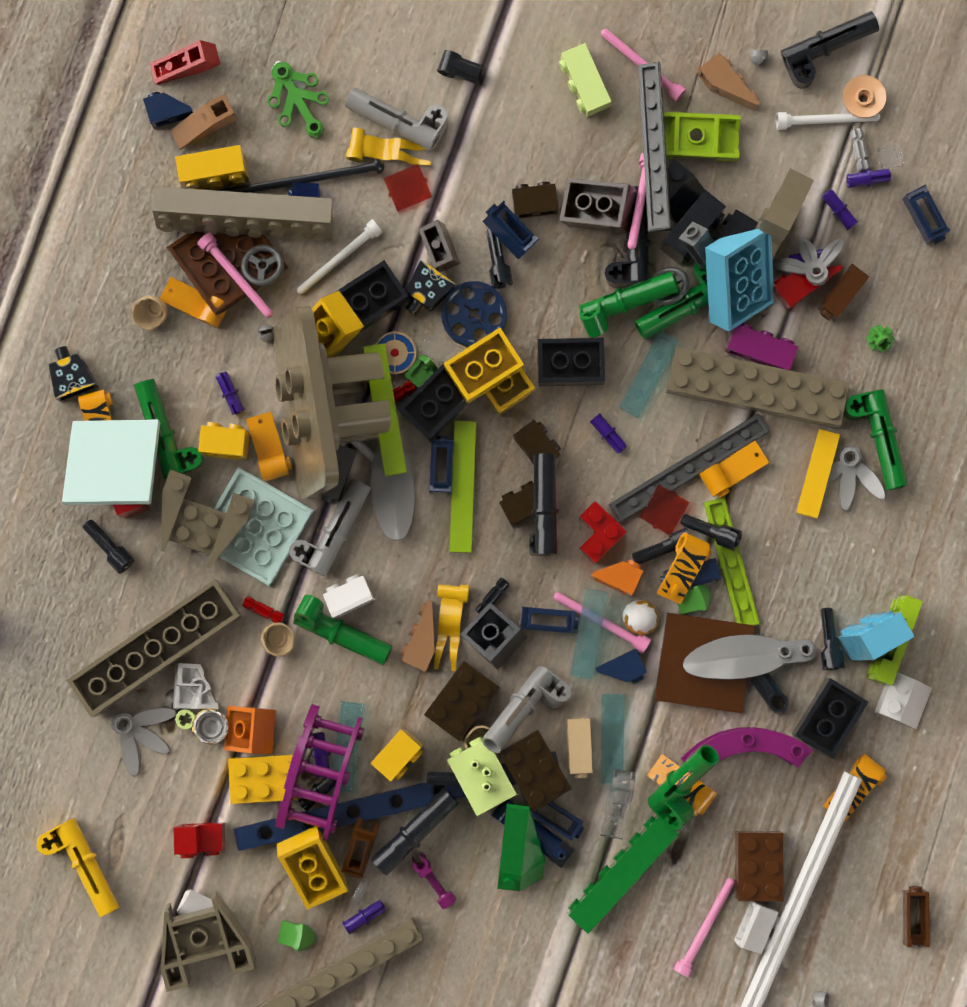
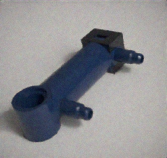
[492,799,575,869]

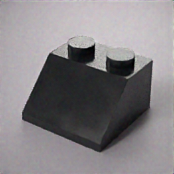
[668,160,705,224]
[460,603,527,670]

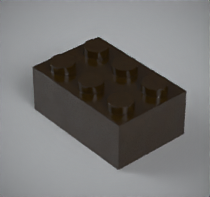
[559,178,637,233]
[424,661,499,742]
[500,729,572,812]

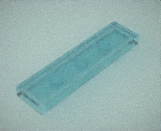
[619,331,679,418]
[570,588,608,679]
[601,694,624,783]
[331,701,364,792]

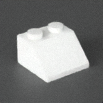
[323,574,375,619]
[874,672,932,729]
[734,901,780,954]

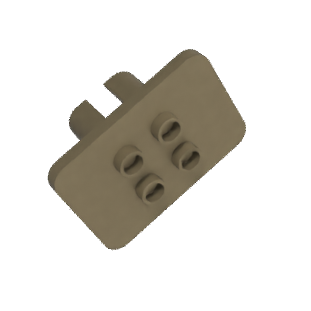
[273,306,391,500]

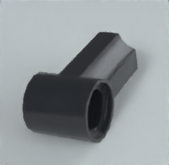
[437,50,483,84]
[750,673,788,713]

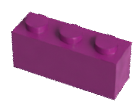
[725,323,799,370]

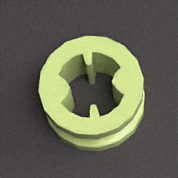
[175,709,196,729]

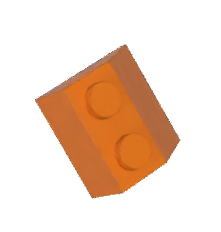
[590,560,643,597]
[224,706,276,754]

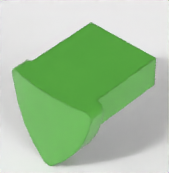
[404,355,438,388]
[677,584,711,614]
[277,921,317,952]

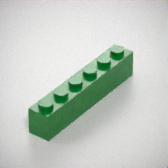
[568,815,679,934]

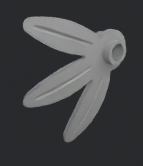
[772,238,844,286]
[827,446,886,511]
[112,708,177,777]

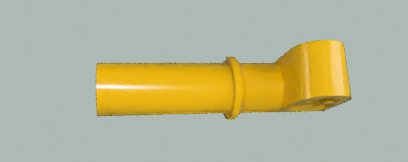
[36,818,120,918]

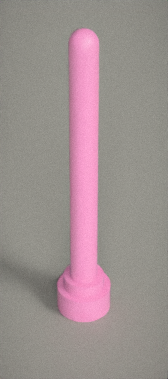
[601,29,687,103]
[628,153,646,250]
[197,233,273,318]
[554,592,651,655]
[673,878,735,978]

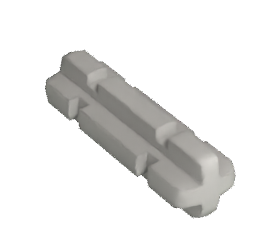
[850,128,870,171]

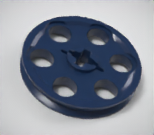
[441,281,507,347]

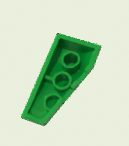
[497,804,545,891]

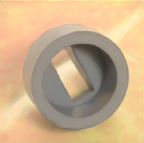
[750,50,768,66]
[258,324,274,343]
[812,991,830,1007]

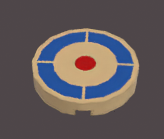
[375,331,417,375]

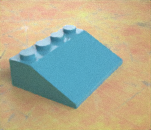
[705,228,774,331]

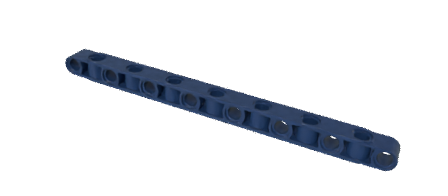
[233,751,559,851]

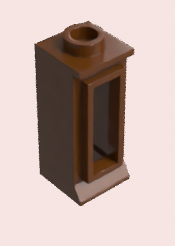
[817,264,869,321]
[341,817,380,879]
[902,886,930,947]

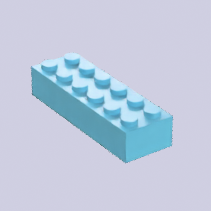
[837,611,915,660]

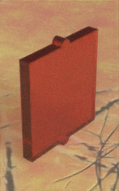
[383,164,432,212]
[639,484,690,535]

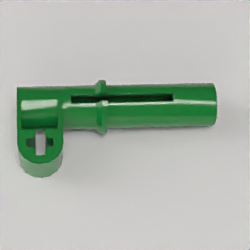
[634,262,709,340]
[579,271,680,338]
[134,379,205,479]
[843,389,908,491]
[293,595,393,666]
[648,745,719,830]

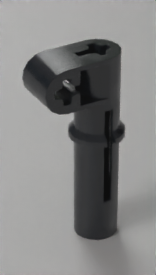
[781,11,879,89]
[605,186,651,288]
[529,453,559,556]
[371,788,459,876]

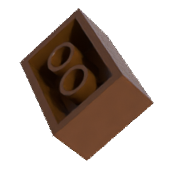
[735,831,784,901]

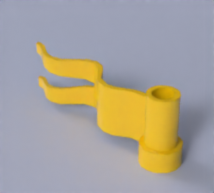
[346,128,432,166]
[434,584,470,672]

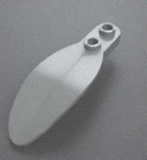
[371,438,415,541]
[683,635,816,679]

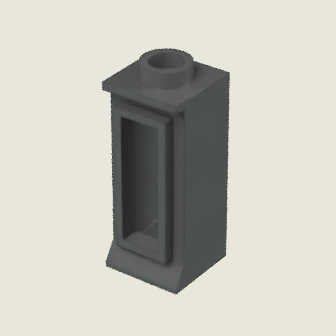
[679,221,715,269]
[320,445,357,504]

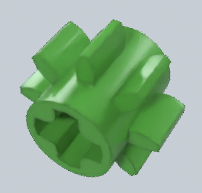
[866,324,895,353]

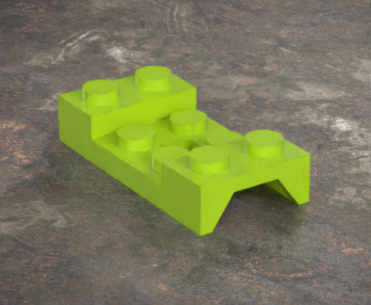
[664,112,741,162]
[867,595,923,686]

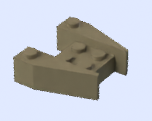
[758,168,814,260]
[161,470,255,568]
[161,891,256,992]

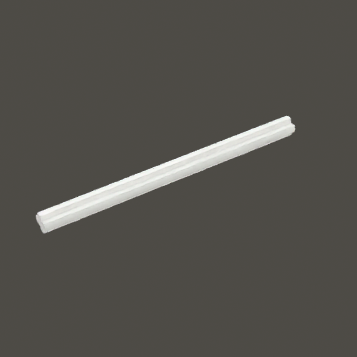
[741,772,862,1007]

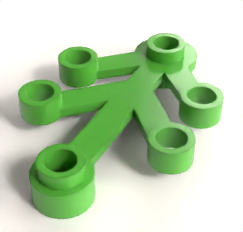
[267,62,329,139]

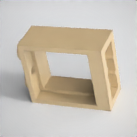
[566,718,593,778]

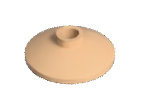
[842,75,886,118]

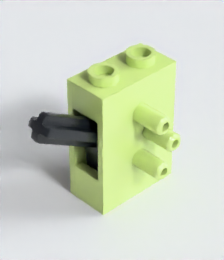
[427,736,517,816]

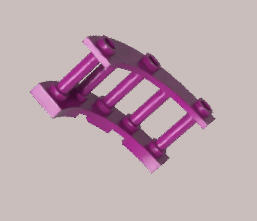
[275,704,365,841]
[680,727,813,768]

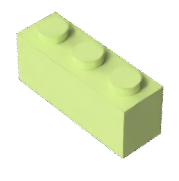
[559,43,611,118]

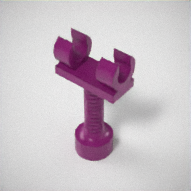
[412,852,457,909]

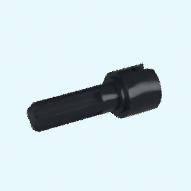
[486,228,513,289]
[680,514,742,551]
[83,519,135,574]
[632,528,690,564]
[820,607,845,670]

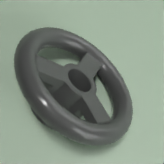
[241,245,284,286]
[650,267,689,305]

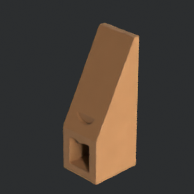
[697,52,760,111]
[170,94,238,150]
[400,600,435,672]

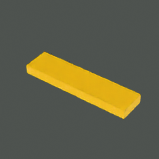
[796,429,840,519]

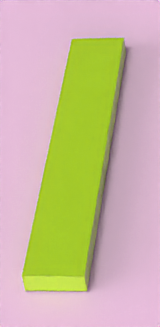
[363,343,407,477]
[449,421,476,553]
[703,497,760,626]

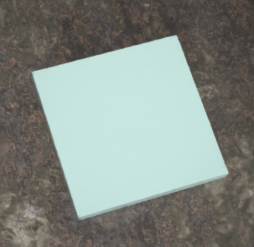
[62,420,160,505]
[214,467,314,587]

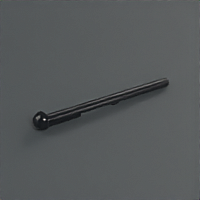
[215,158,385,193]

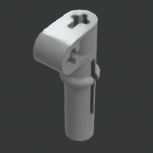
[345,88,447,151]
[289,479,371,577]
[482,666,571,753]

